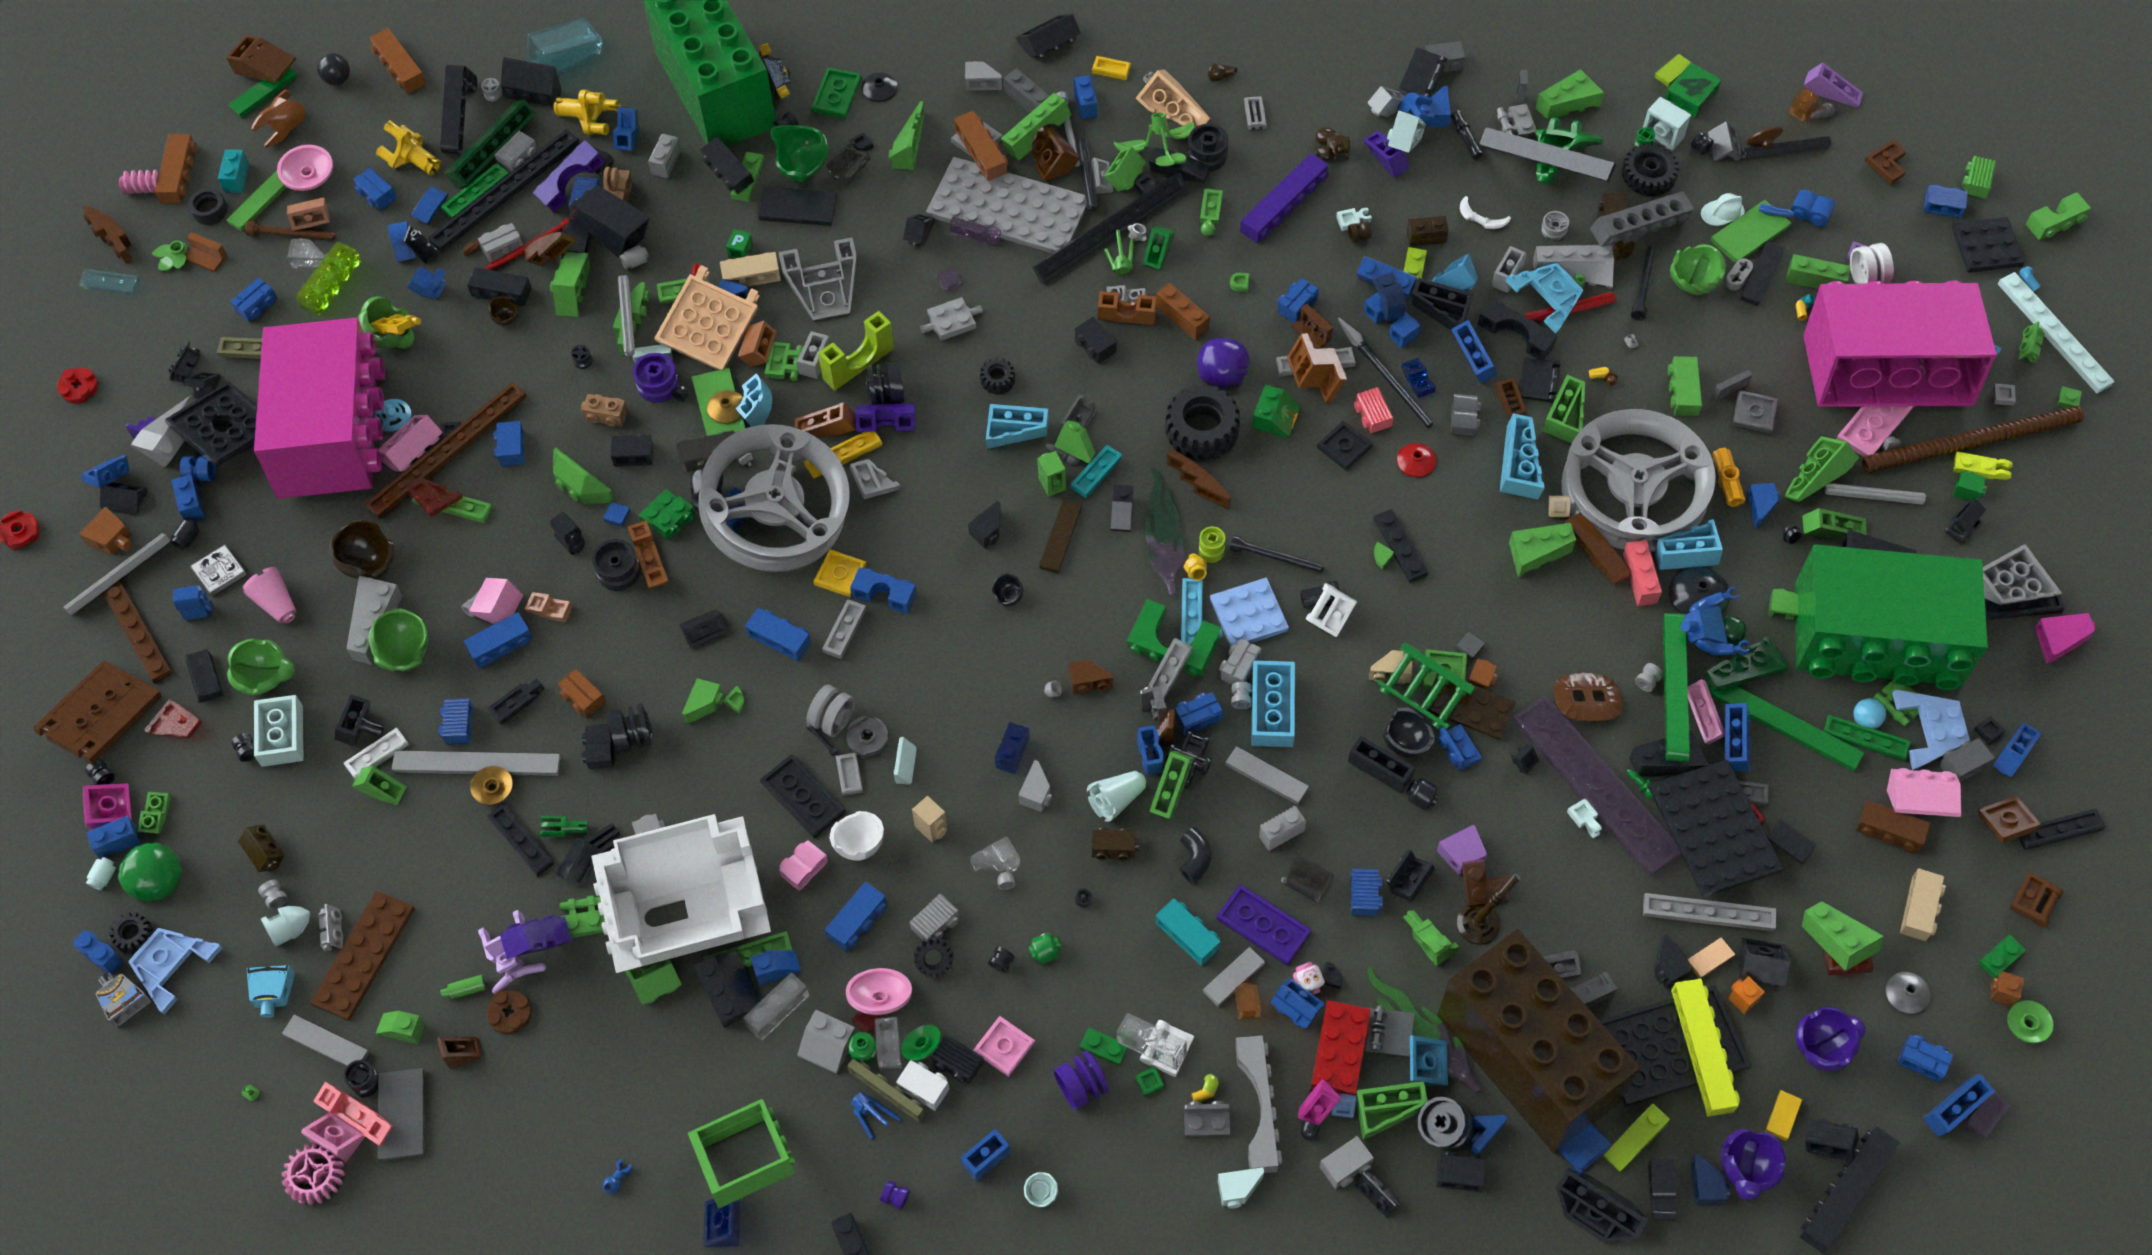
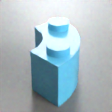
[736,373,772,427]

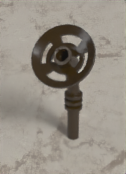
[1457,873,1520,944]

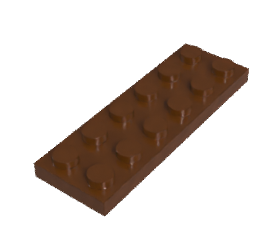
[310,890,415,1022]

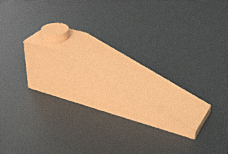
[1136,70,1211,128]

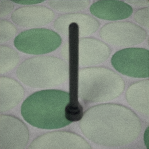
[1631,245,1655,320]
[1230,535,1324,572]

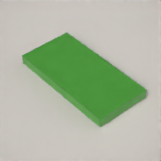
[1710,200,1791,264]
[692,368,745,442]

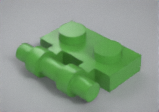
[765,342,803,381]
[1873,680,1919,727]
[560,895,605,938]

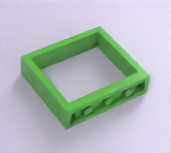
[688,1099,796,1209]

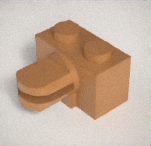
[603,167,633,203]

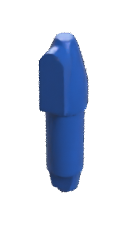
[1759,204,1795,217]

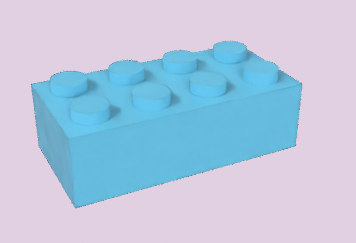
[1251,661,1295,747]

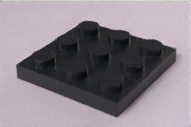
[1951,217,2025,273]

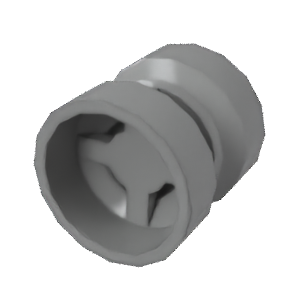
[1635,663,1664,692]
[1231,682,1252,709]
[258,880,288,910]

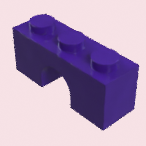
[855,403,916,432]

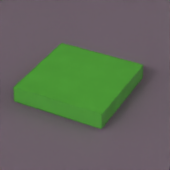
[1423,649,1467,689]

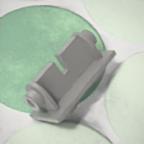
[318,904,343,951]

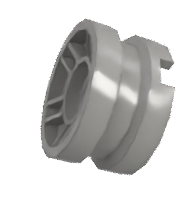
[1541,211,1569,241]

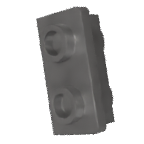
[1140,686,1167,724]
[1184,1101,1230,1138]

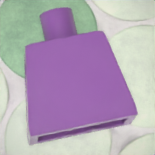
[1437,825,1487,875]

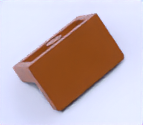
[185,232,227,272]

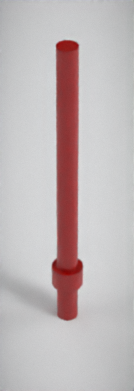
[484,218,573,271]

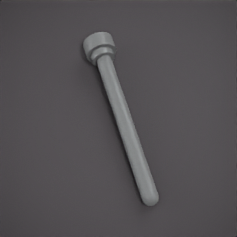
[1056,92,1080,167]

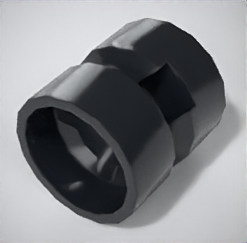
[344,1060,378,1097]

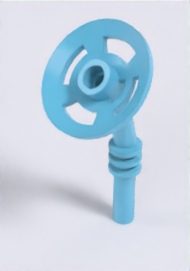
[375,399,411,432]

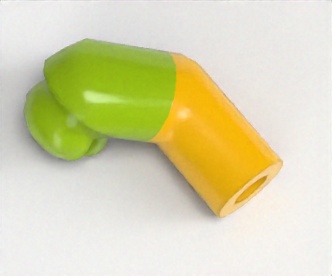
[1191,1074,1219,1102]

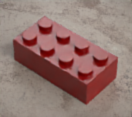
[1310,1000,1371,1095]

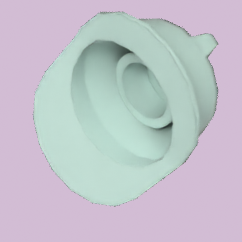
[1701,193,1745,226]

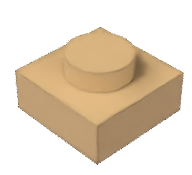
[1548,495,1570,517]

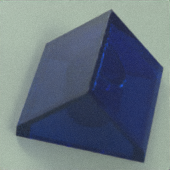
[703,1198,741,1247]

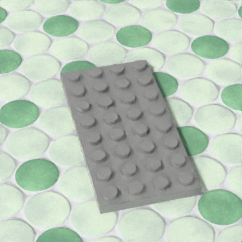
[926,157,1087,254]

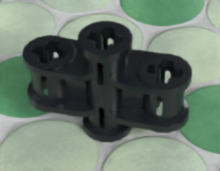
[1166,730,1212,789]

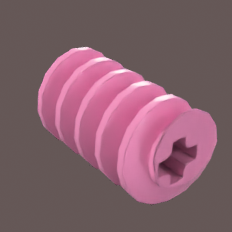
[119,170,159,194]

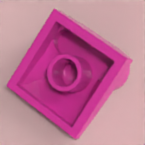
[83,784,132,830]

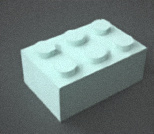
[254,695,303,767]

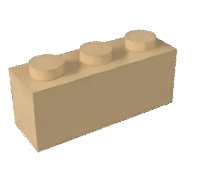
[720,252,781,287]
[1900,868,1946,941]

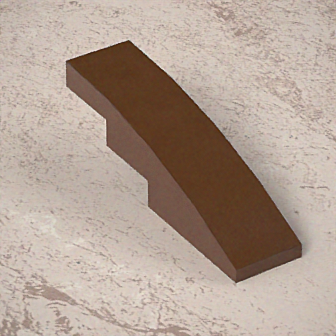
[1167,449,1231,509]
[1564,512,1631,585]

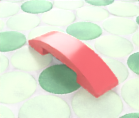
[313,1082,393,1146]

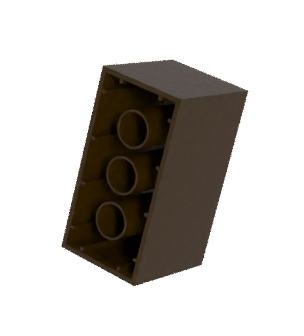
[1437,929,1640,1154]

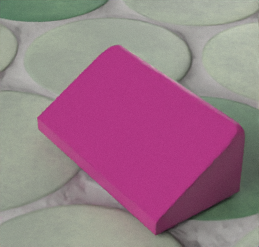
[1298,1079,1341,1126]

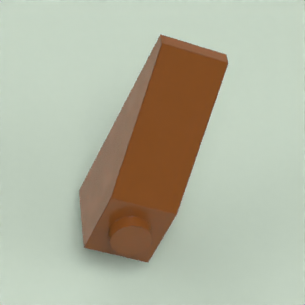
[795,403,856,436]

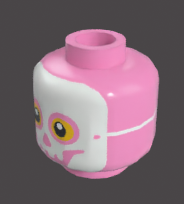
[1293,962,1325,995]

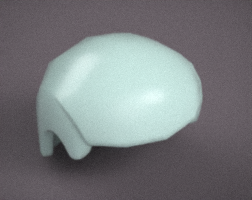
[1024,1172,1058,1207]

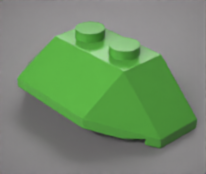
[553,447,615,505]

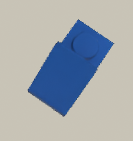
[1470,1115,1508,1156]

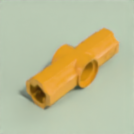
[1712,448,1745,507]

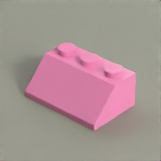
[379,415,442,472]
[1887,768,1961,817]

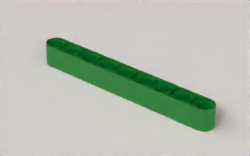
[1663,613,1689,762]

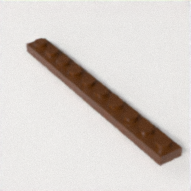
[365,382,527,520]

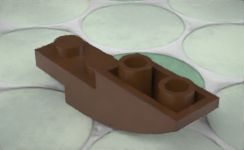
[82,205,132,263]

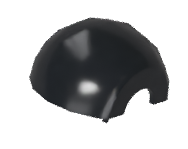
[1383,707,1435,757]

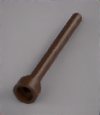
[245,221,336,240]

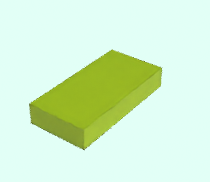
[1655,54,1691,87]

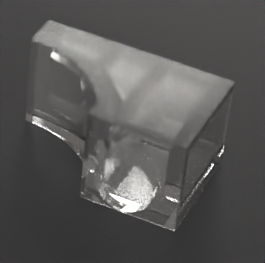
[970,836,1020,873]

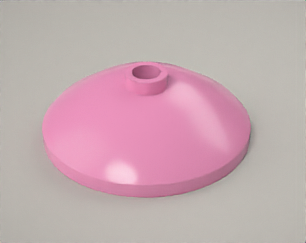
[277,145,333,191]
[846,968,912,1015]

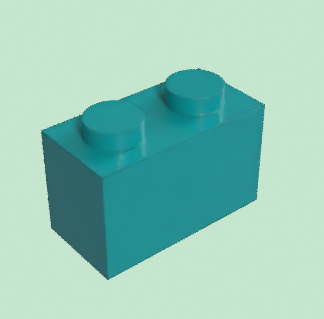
[218,150,249,193]

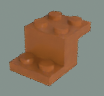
[1287,333,1347,403]

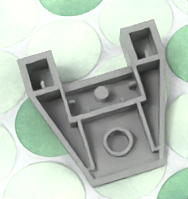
[779,237,857,321]

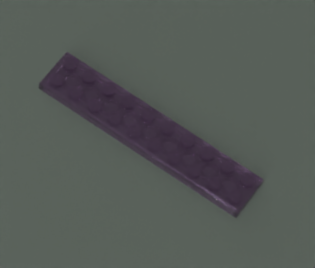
[1513,695,1681,876]

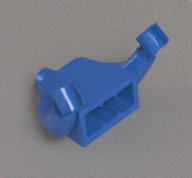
[1681,586,1750,656]

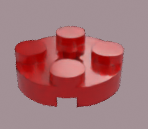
[57,368,98,404]
[0,510,40,550]

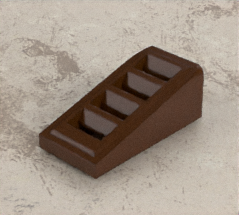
[1494,377,1527,419]
[1157,709,1175,747]

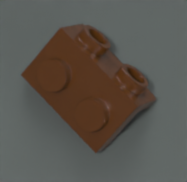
[1292,304,1333,349]

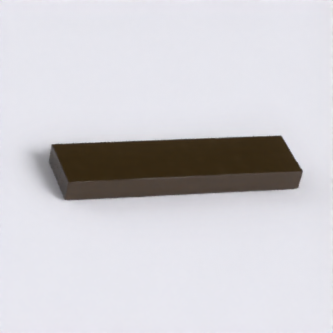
[1039,500,1082,574]

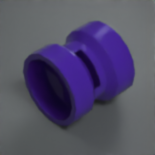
[880,1180,910,1210]

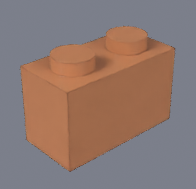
[287,198,330,231]

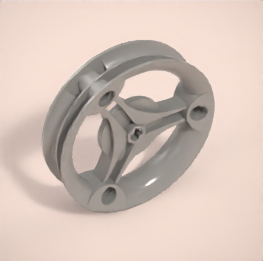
[1561,409,1715,552]
[699,424,849,572]

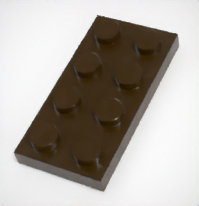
[1428,674,1516,740]

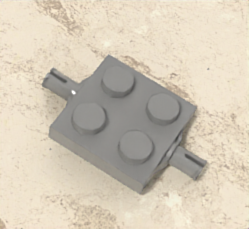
[920,297,983,341]

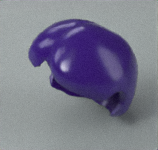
[1795,1007,1866,1072]
[1720,1129,1786,1201]

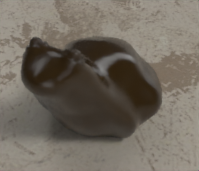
[1208,63,1238,81]

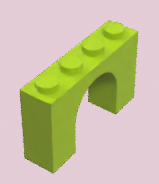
[818,311,894,391]

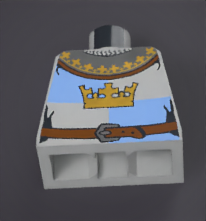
[96,973,152,1028]

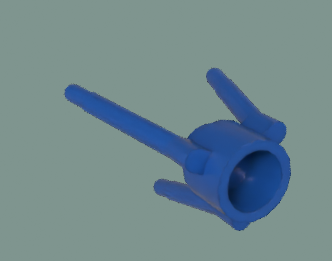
[851,1092,902,1140]

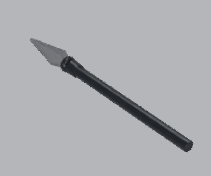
[1338,318,1433,428]

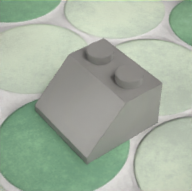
[797,1010,856,1074]

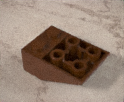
[226,34,296,83]

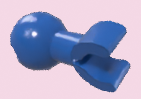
[602,1159,632,1194]

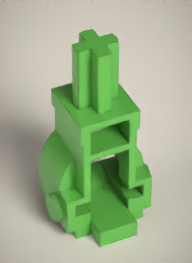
[1403,910,1459,966]

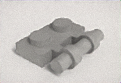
[1497,104,1536,138]

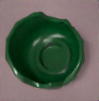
[1722,615,1747,645]

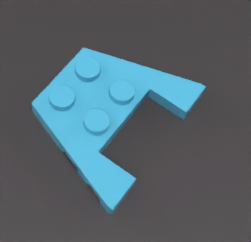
[1505,263,1583,334]

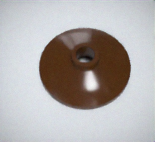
[1747,127,1783,148]

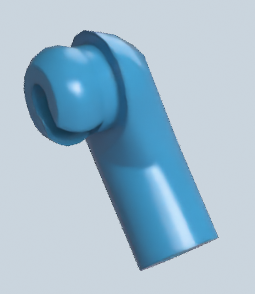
[2019,266,2041,292]

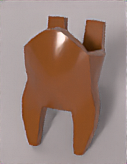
[251,90,305,148]

